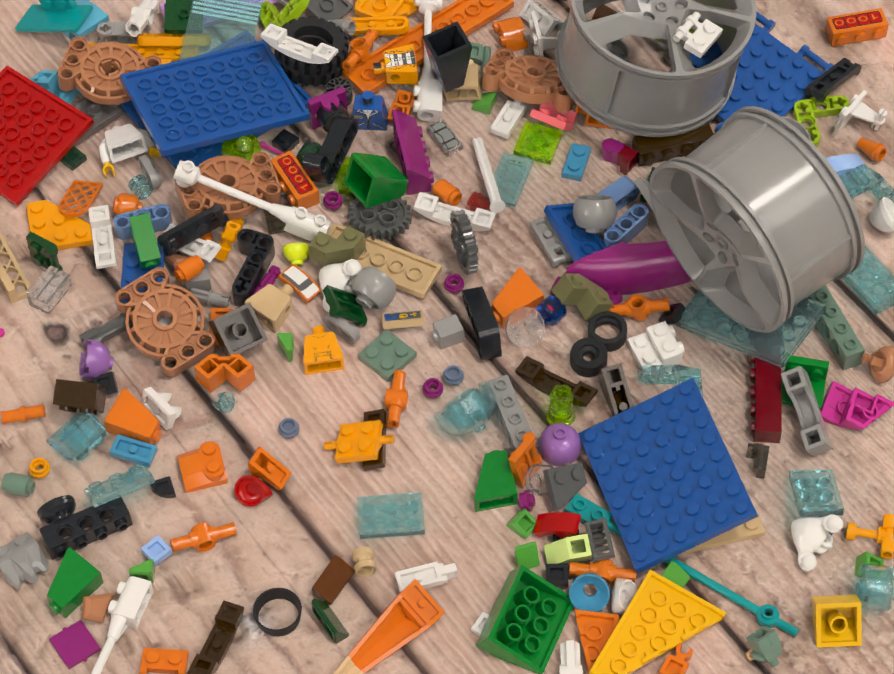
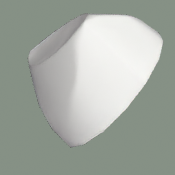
[611,578,638,615]

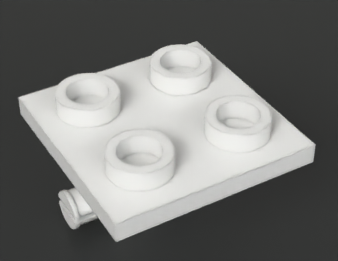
[528,10,560,57]
[832,90,887,137]

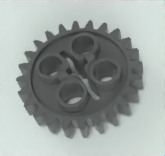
[347,196,412,241]
[450,209,479,275]

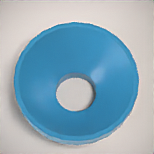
[569,573,610,612]

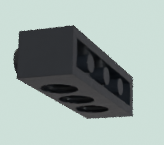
[39,494,133,560]

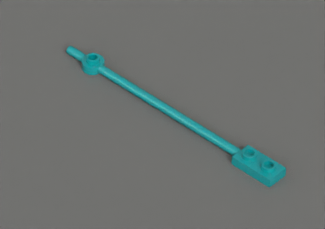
[565,493,799,637]

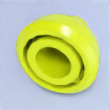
[282,243,309,266]

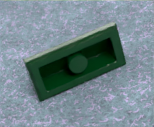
[311,599,349,644]

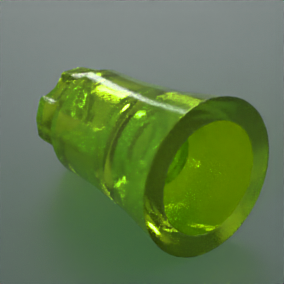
[546,384,576,425]

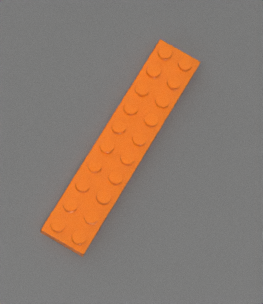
[342,0,514,95]

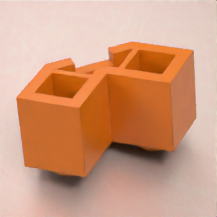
[194,354,256,393]

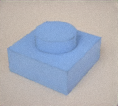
[141,536,173,566]

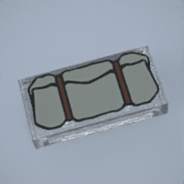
[426,119,463,157]

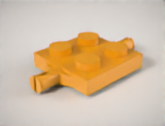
[324,420,395,464]

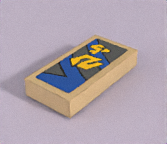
[382,310,424,329]

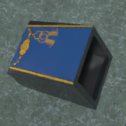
[422,21,472,93]

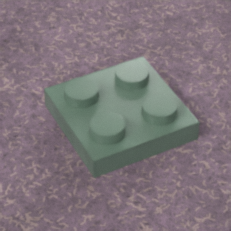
[358,329,417,382]

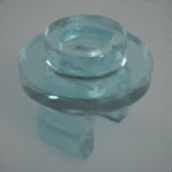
[212,392,235,413]

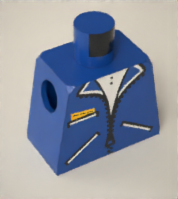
[351,90,388,131]

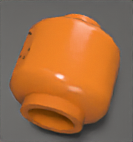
[112,193,142,216]

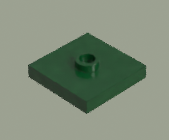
[164,0,204,35]

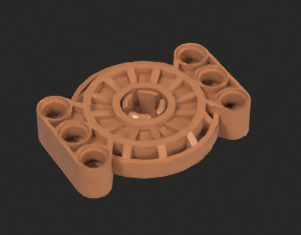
[58,37,162,105]
[481,48,575,112]
[174,152,281,220]
[115,267,215,377]

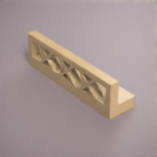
[0,234,34,304]

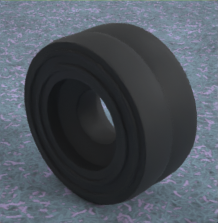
[570,338,608,377]

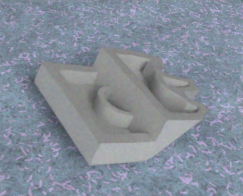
[0,532,49,589]

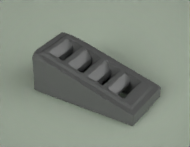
[585,518,615,563]

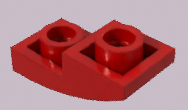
[533,512,581,538]

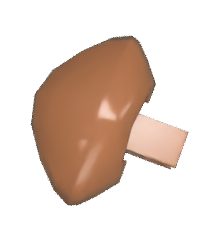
[861,346,894,384]

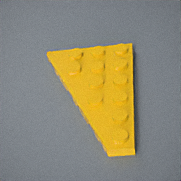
[589,570,726,674]

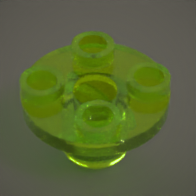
[221,134,261,161]

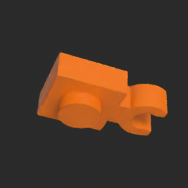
[659,643,693,674]

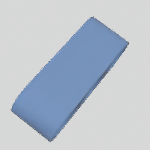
[596,176,640,211]
[603,203,649,248]
[113,204,172,240]

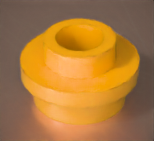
[29,458,50,479]

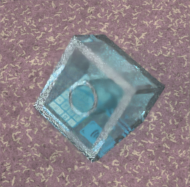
[46,413,108,461]

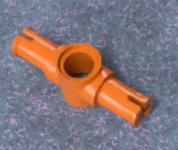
[341,29,379,71]
[609,294,670,321]
[385,370,408,428]
[170,522,237,552]
[568,559,636,586]

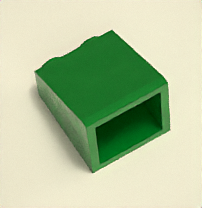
[344,152,409,208]

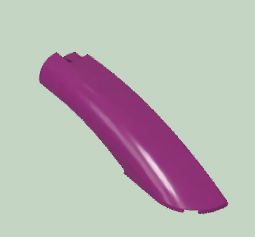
[551,241,692,296]

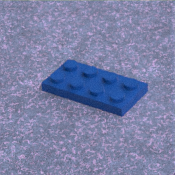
[544,203,607,262]
[120,242,165,304]

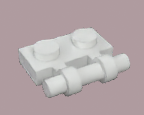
[673,12,723,58]

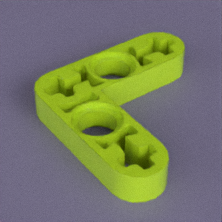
[258,0,310,29]
[793,95,849,147]

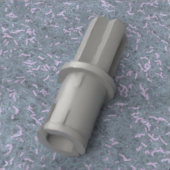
[190,288,231,308]

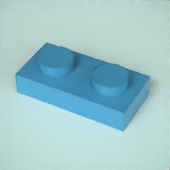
[562,143,591,182]
[109,435,158,467]

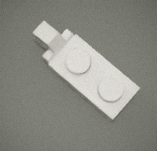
[490,100,526,139]
[395,562,458,592]

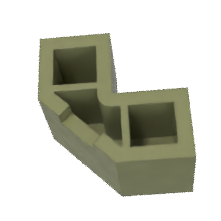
[308,226,366,266]
[552,273,613,321]

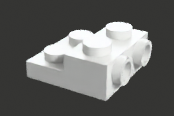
[627,321,685,375]

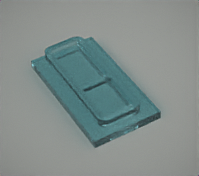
[485,152,534,207]

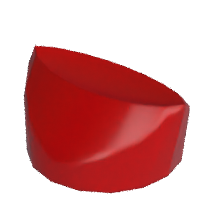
[234,475,273,507]

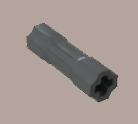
[79,313,133,349]

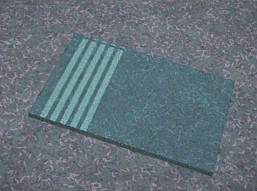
[179,0,263,60]

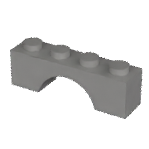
[781,366,833,457]

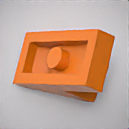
[248,446,292,491]

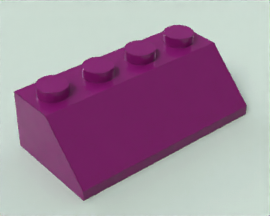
[392,109,434,195]

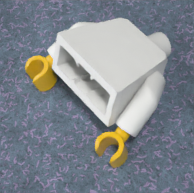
[98,124,161,179]

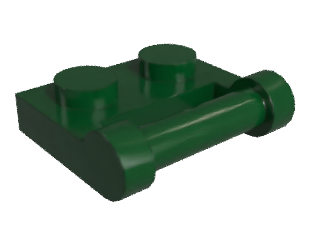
[26,231,63,277]
[322,285,367,327]

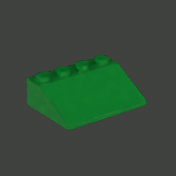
[476,565,573,674]

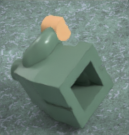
[745,626,782,667]

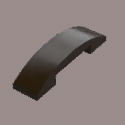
[515,356,598,407]
[187,600,244,674]

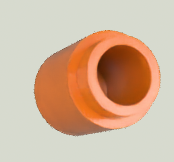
[432,179,462,206]
[173,255,205,283]

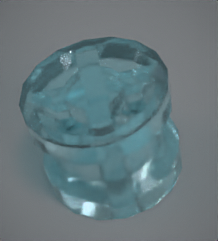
[128,174,153,200]

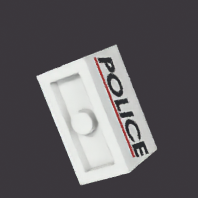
[519,0,564,37]

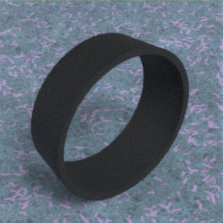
[253,588,302,637]

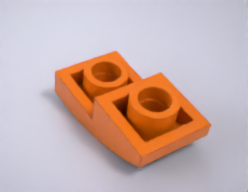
[387,90,417,121]

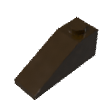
[596,363,634,416]

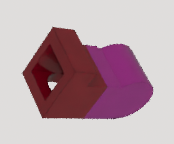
[601,138,638,175]

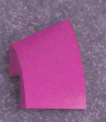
[820,381,894,430]

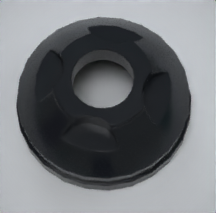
[37,495,76,524]

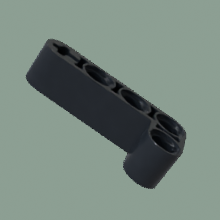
[303,116,359,184]
[232,229,275,307]
[462,286,502,361]

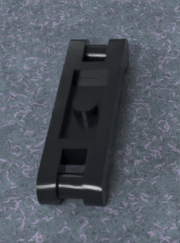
[804,58,862,103]
[157,204,230,256]

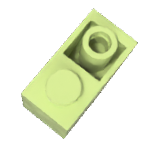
[544,534,592,564]

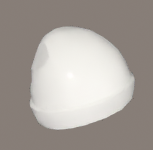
[870,197,894,233]

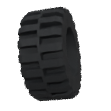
[274,16,349,87]

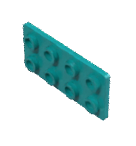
[15,0,93,33]

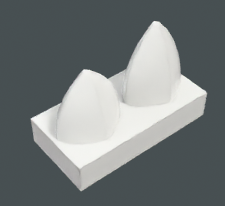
[141,387,182,430]

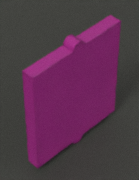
[49,620,101,669]

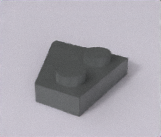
[543,462,587,511]

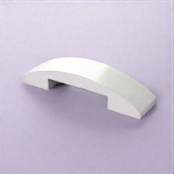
[261,23,338,64]
[413,192,496,231]
[88,205,117,269]
[165,223,222,264]

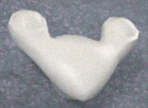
[319,259,362,312]
[791,514,844,572]

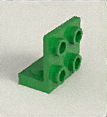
[781,355,829,410]

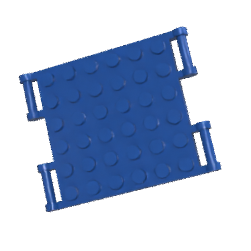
[669,11,834,132]

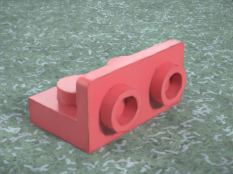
[530,102,578,131]

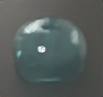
[434,380,497,436]

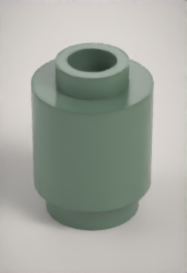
[1,472,35,497]

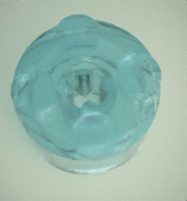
[856,564,894,611]

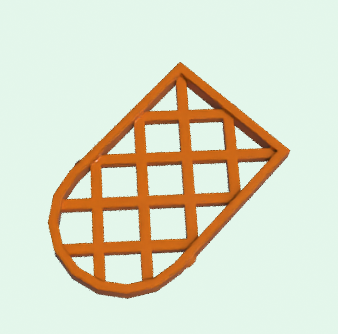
[58,180,103,217]

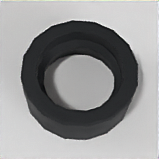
[588,311,627,352]

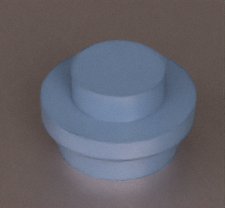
[443,365,464,386]
[278,418,300,439]

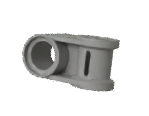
[97,21,134,44]

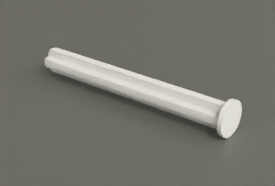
[472,137,506,213]

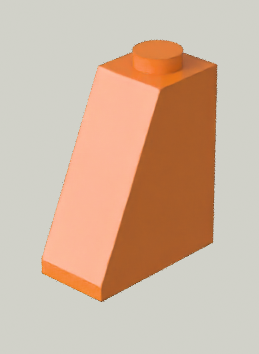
[492,267,544,329]
[104,388,162,445]

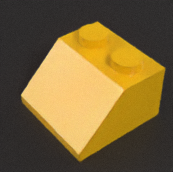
[812,594,862,648]

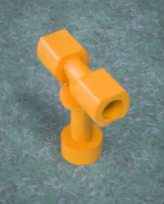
[214,218,244,262]
[845,514,894,559]

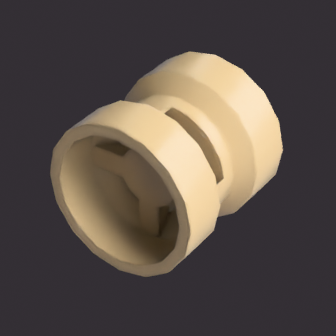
[352,546,377,577]

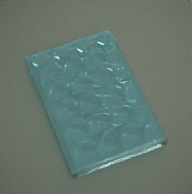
[676,290,826,368]

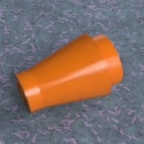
[857,137,887,162]

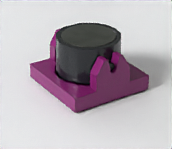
[308,87,350,132]

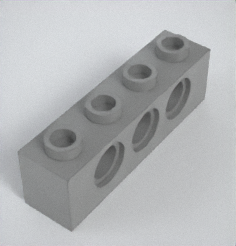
[488,375,536,452]

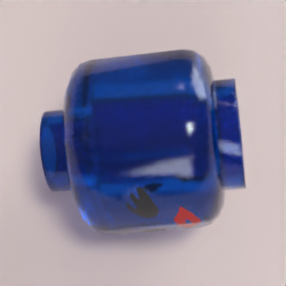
[536,296,567,326]

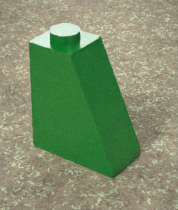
[129,213,161,269]
[474,450,518,512]
[47,547,104,619]

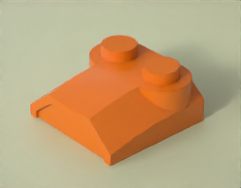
[177,441,228,493]

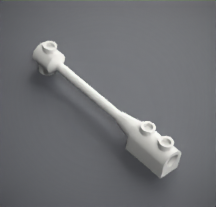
[413,0,442,123]
[173,160,331,241]
[91,576,154,674]

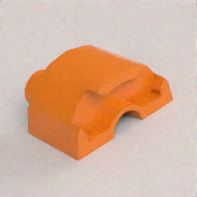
[492,17,528,52]

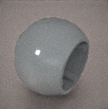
[573,195,617,233]
[352,266,397,310]

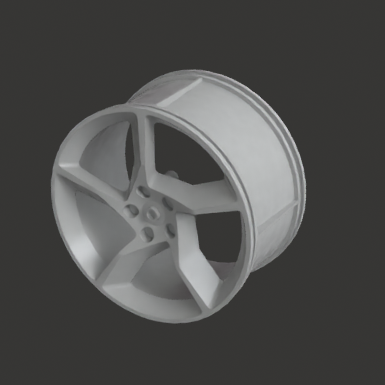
[555,0,756,137]
[649,106,865,333]

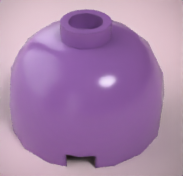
[79,339,114,381]
[538,423,581,467]

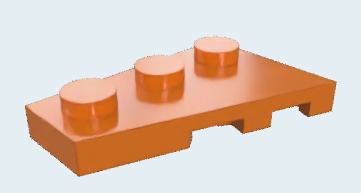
[574,609,619,674]

